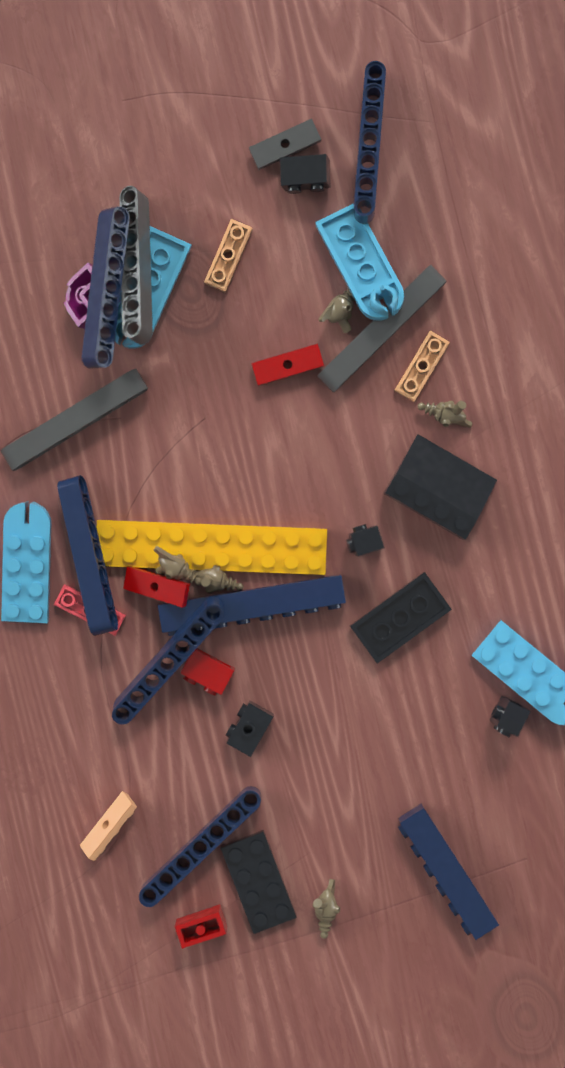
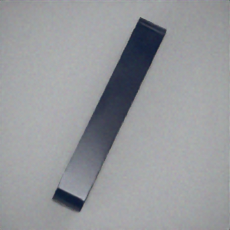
[354,61,386,224]
[82,206,129,369]
[57,475,118,636]
[112,597,224,725]
[139,786,261,907]

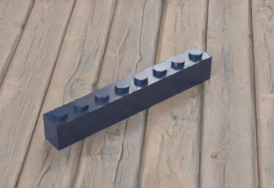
[158,575,346,636]

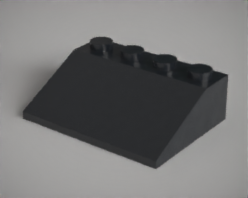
[383,434,497,540]

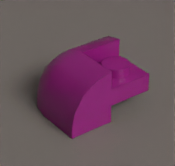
[63,262,121,329]

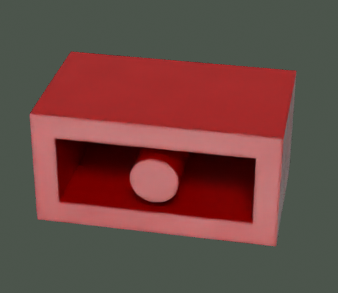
[181,648,235,696]
[175,904,227,949]

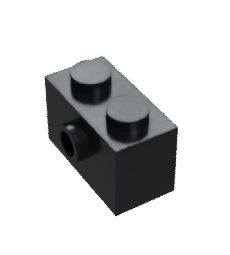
[280,154,331,194]
[346,524,385,557]
[490,696,531,738]
[225,700,274,757]

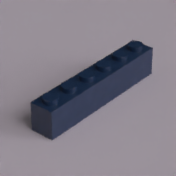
[398,804,499,940]

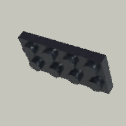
[350,572,452,664]
[220,830,297,934]

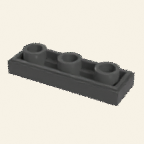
[249,119,321,171]

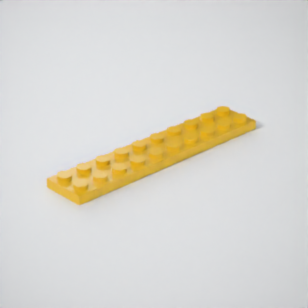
[97,520,327,575]

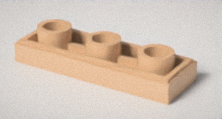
[204,219,253,293]
[394,331,450,402]
[80,791,137,861]

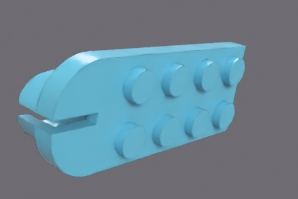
[315,203,404,321]
[115,226,192,349]
[1,501,52,623]
[471,620,565,725]

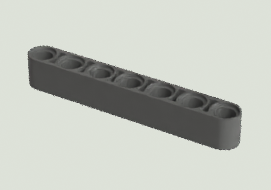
[119,186,153,345]
[317,265,447,393]
[1,369,148,471]

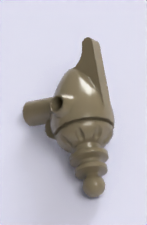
[318,288,355,333]
[417,401,472,428]
[154,546,202,585]
[189,565,243,593]
[313,879,340,939]

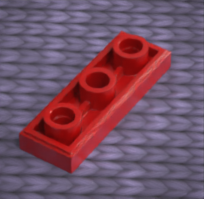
[251,343,324,386]
[123,566,190,607]

